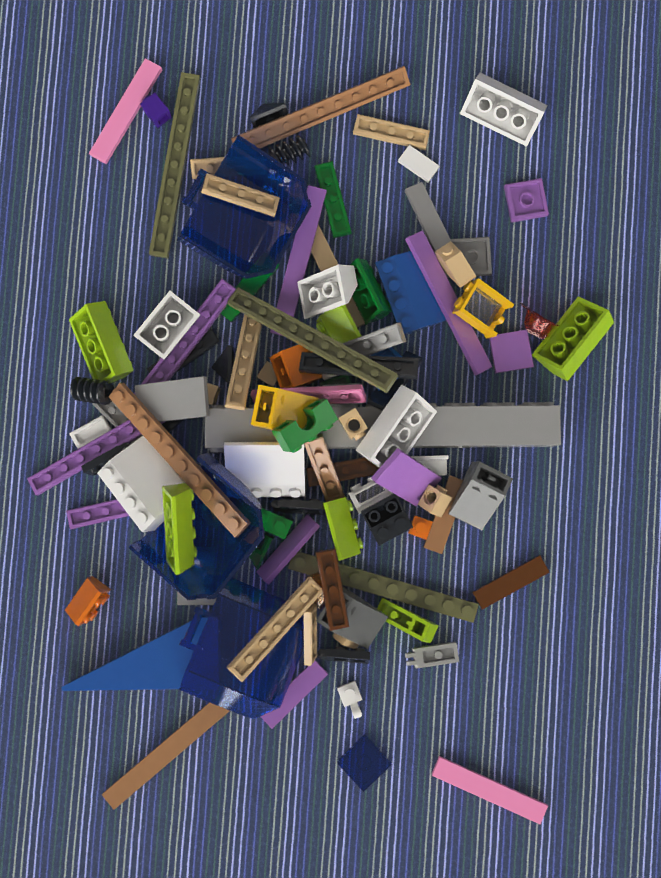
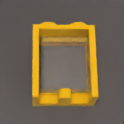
[452,278,514,339]

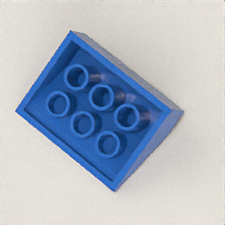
[375,251,447,336]

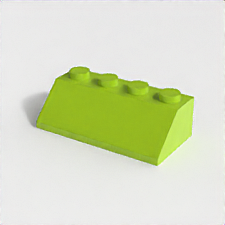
[532,296,614,382]
[69,301,134,384]
[162,483,197,575]

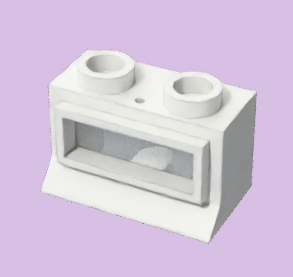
[348,477,392,514]

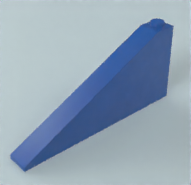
[61,611,221,691]

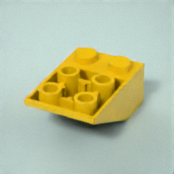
[251,385,319,430]

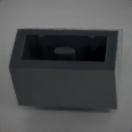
[361,493,413,546]

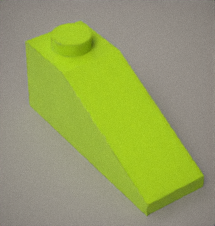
[377,598,439,643]

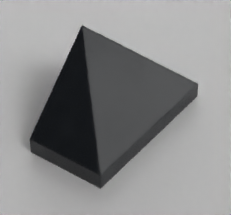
[250,103,288,128]
[211,345,234,384]

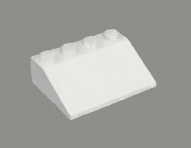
[97,436,185,532]
[224,442,306,498]

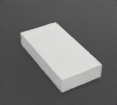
[398,145,440,183]
[69,415,112,449]

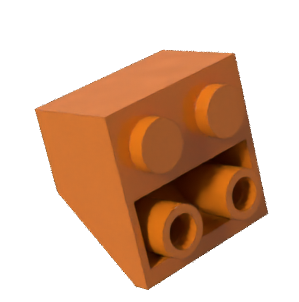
[269,345,323,388]
[65,576,111,626]

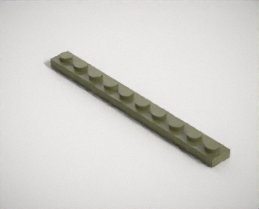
[149,72,201,259]
[227,287,398,393]
[288,551,479,623]

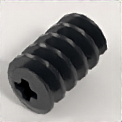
[268,135,311,170]
[70,377,114,405]

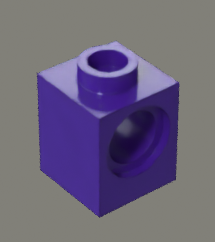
[140,93,172,129]

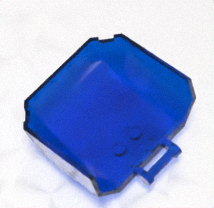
[177,135,312,279]
[128,453,265,600]
[179,576,304,719]

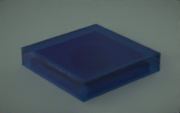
[337,734,392,792]

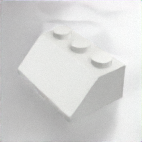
[297,265,358,319]
[134,291,200,360]

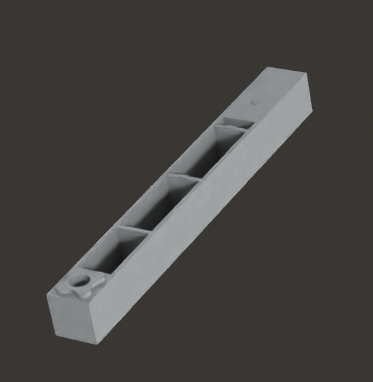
[205,402,561,454]

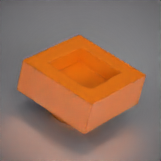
[408,515,433,540]

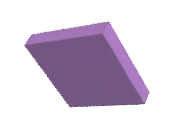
[504,178,549,223]
[489,330,534,374]

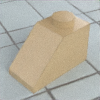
[435,241,476,288]

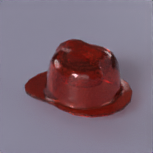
[520,302,560,339]

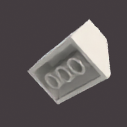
[460,73,548,146]
[356,385,437,468]

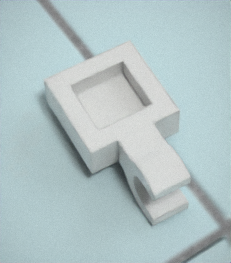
[337,680,362,719]

